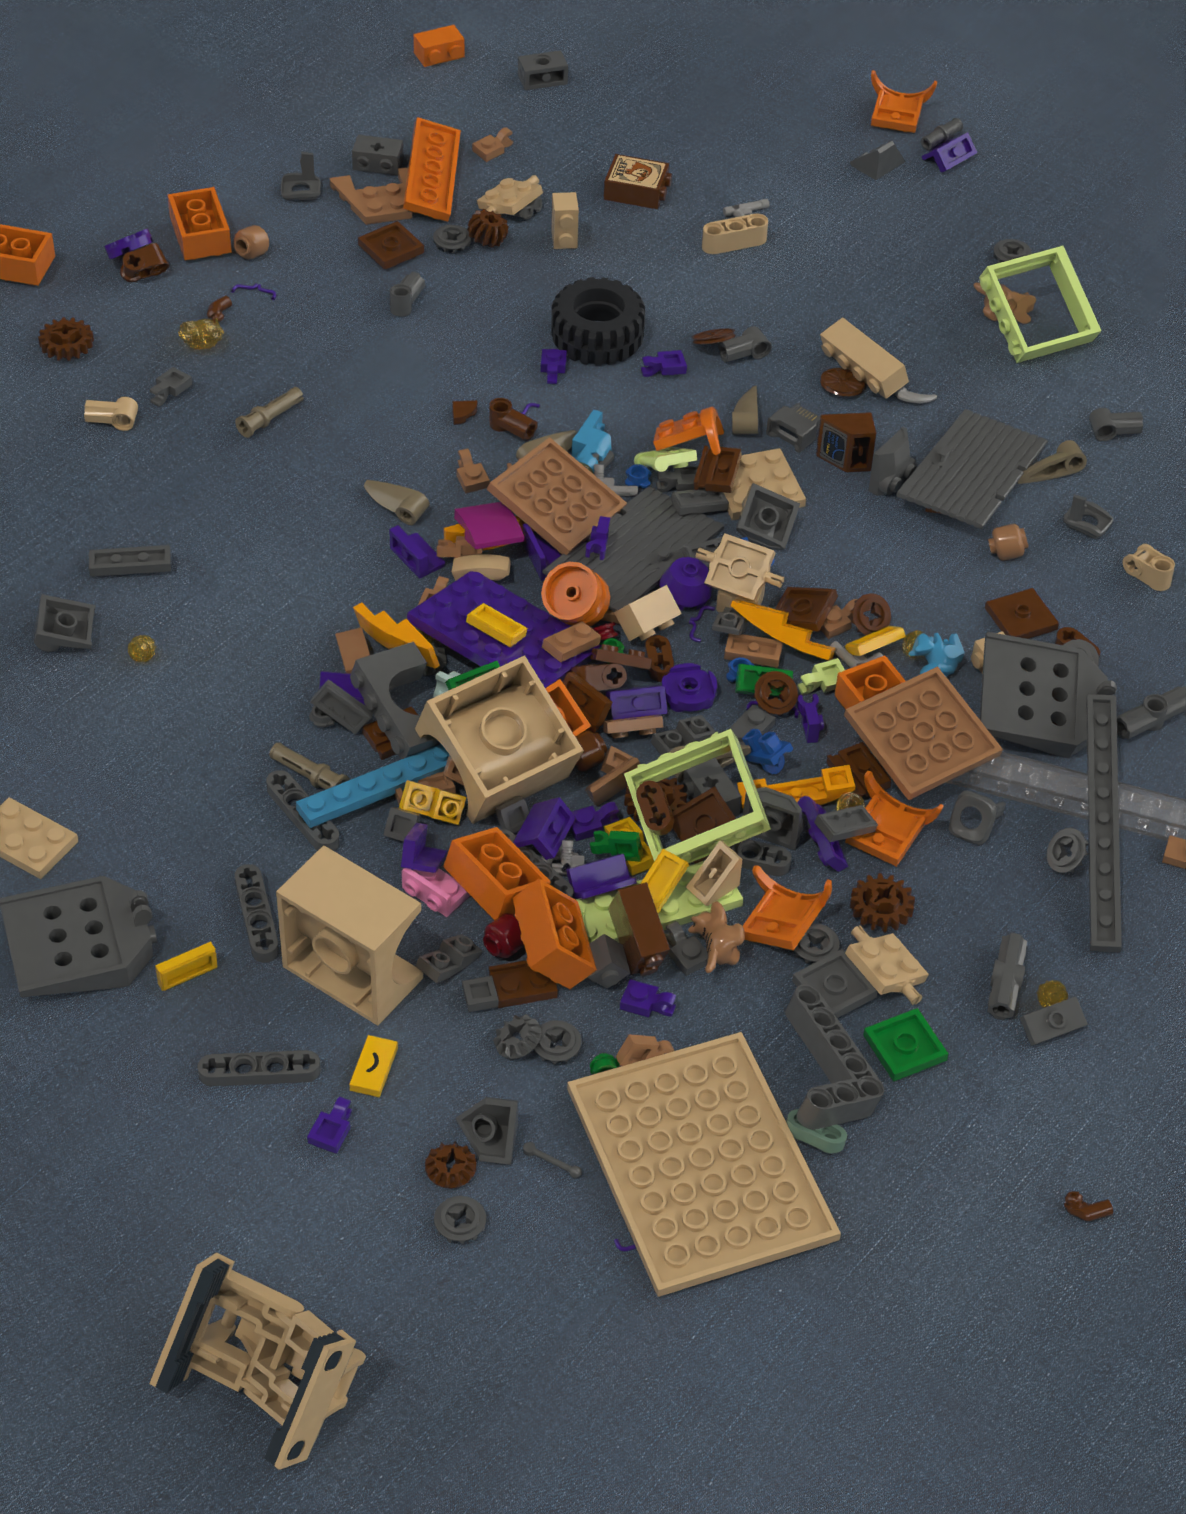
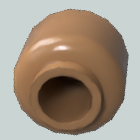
[234,225,269,260]
[988,524,1028,561]

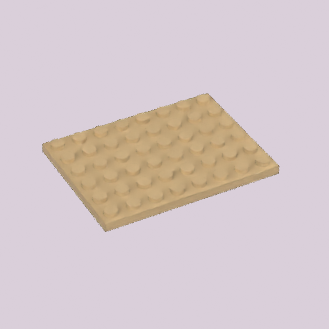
[567,1032,841,1297]

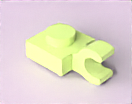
[797,658,845,695]

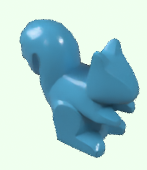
[908,633,965,679]

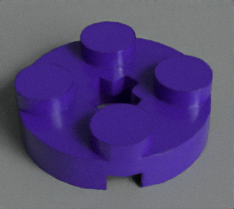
[104,228,154,259]
[662,663,717,712]

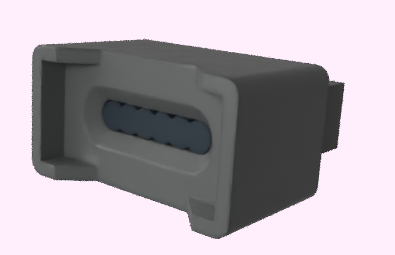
[766,403,820,453]

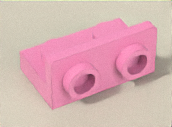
[402,868,470,917]

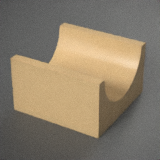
[415,655,584,824]
[276,845,423,1026]

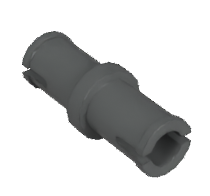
[921,118,963,150]

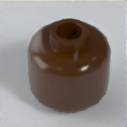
[574,730,607,772]

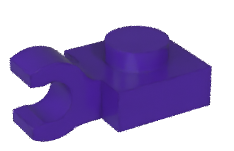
[540,349,567,384]
[641,350,687,377]
[585,516,610,560]
[797,694,824,743]
[570,802,619,841]
[620,979,676,1017]
[307,1096,352,1154]

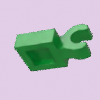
[590,831,643,862]

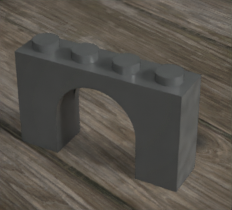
[350,641,441,759]

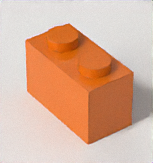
[413,25,465,67]

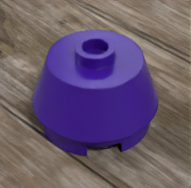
[660,557,713,611]

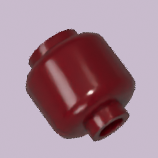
[483,913,525,958]

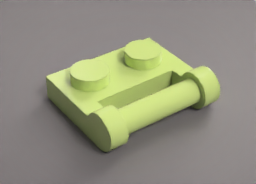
[634,447,697,472]

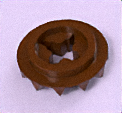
[850,593,891,635]
[754,671,798,716]
[425,1141,476,1188]

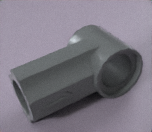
[390,272,425,317]
[718,326,772,363]
[1089,408,1143,441]

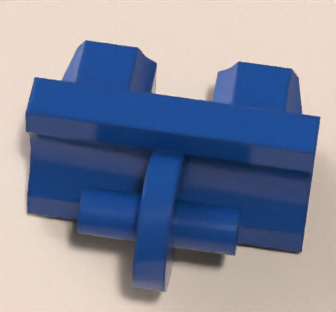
[742,729,793,774]

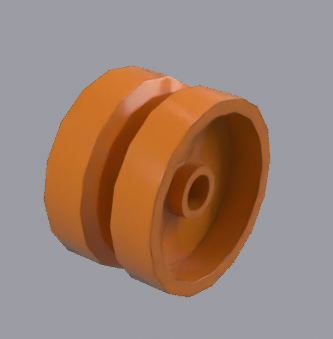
[541,562,611,626]

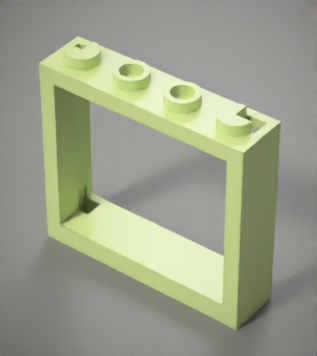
[979,246,1101,363]
[624,729,771,863]

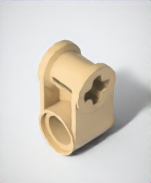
[1123,544,1175,591]

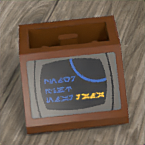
[816,412,876,472]

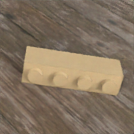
[820,317,909,399]

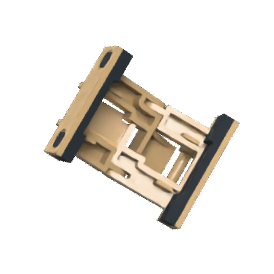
[149,1253,366,1470]

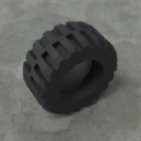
[551,277,645,366]

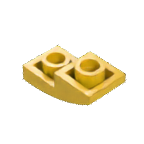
[399,780,467,825]

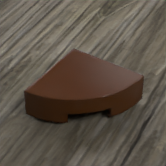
[452,400,477,425]

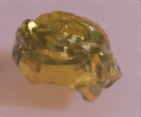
[178,318,224,350]

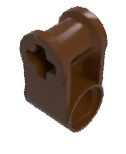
[120,243,169,283]
[571,663,627,691]

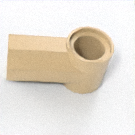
[84,397,138,431]

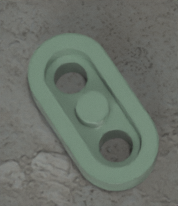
[786,1109,847,1154]

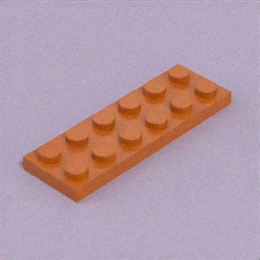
[403,117,461,222]

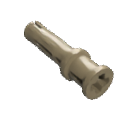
[235,387,304,438]
[269,742,349,790]

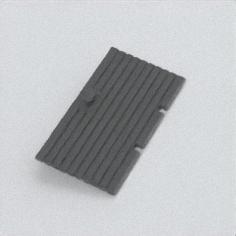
[897,409,1048,529]
[542,486,724,612]

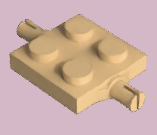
[477,175,543,215]
[696,533,784,603]
[845,925,929,1005]

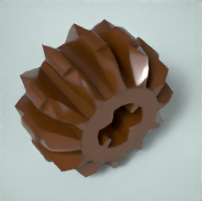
[467,209,509,248]

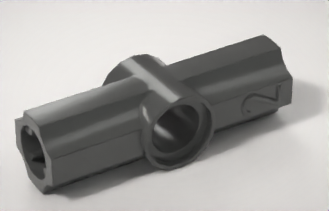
[1117,686,1186,739]
[987,933,1028,1020]

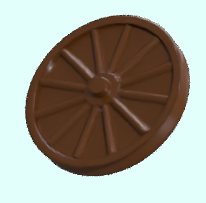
[692,328,736,344]
[820,368,865,396]

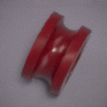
[592,622,618,641]

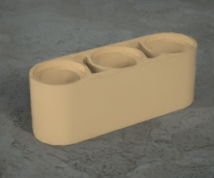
[702,214,768,254]

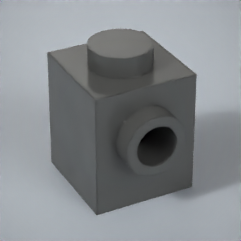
[588,934,630,988]

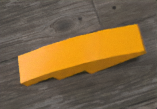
[731,599,835,661]
[353,602,440,669]

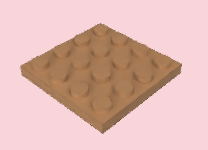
[487,437,627,555]
[844,667,1003,800]

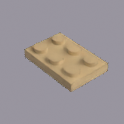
[0,797,79,879]

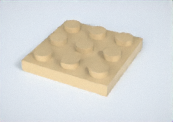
[723,448,806,520]

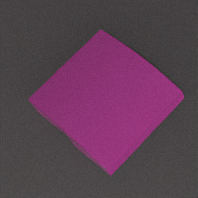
[454,502,524,549]

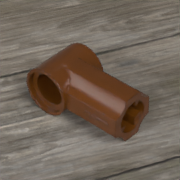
[489,398,538,441]

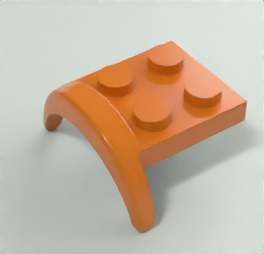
[871,70,937,133]
[653,406,724,455]
[845,771,944,867]
[743,865,832,950]

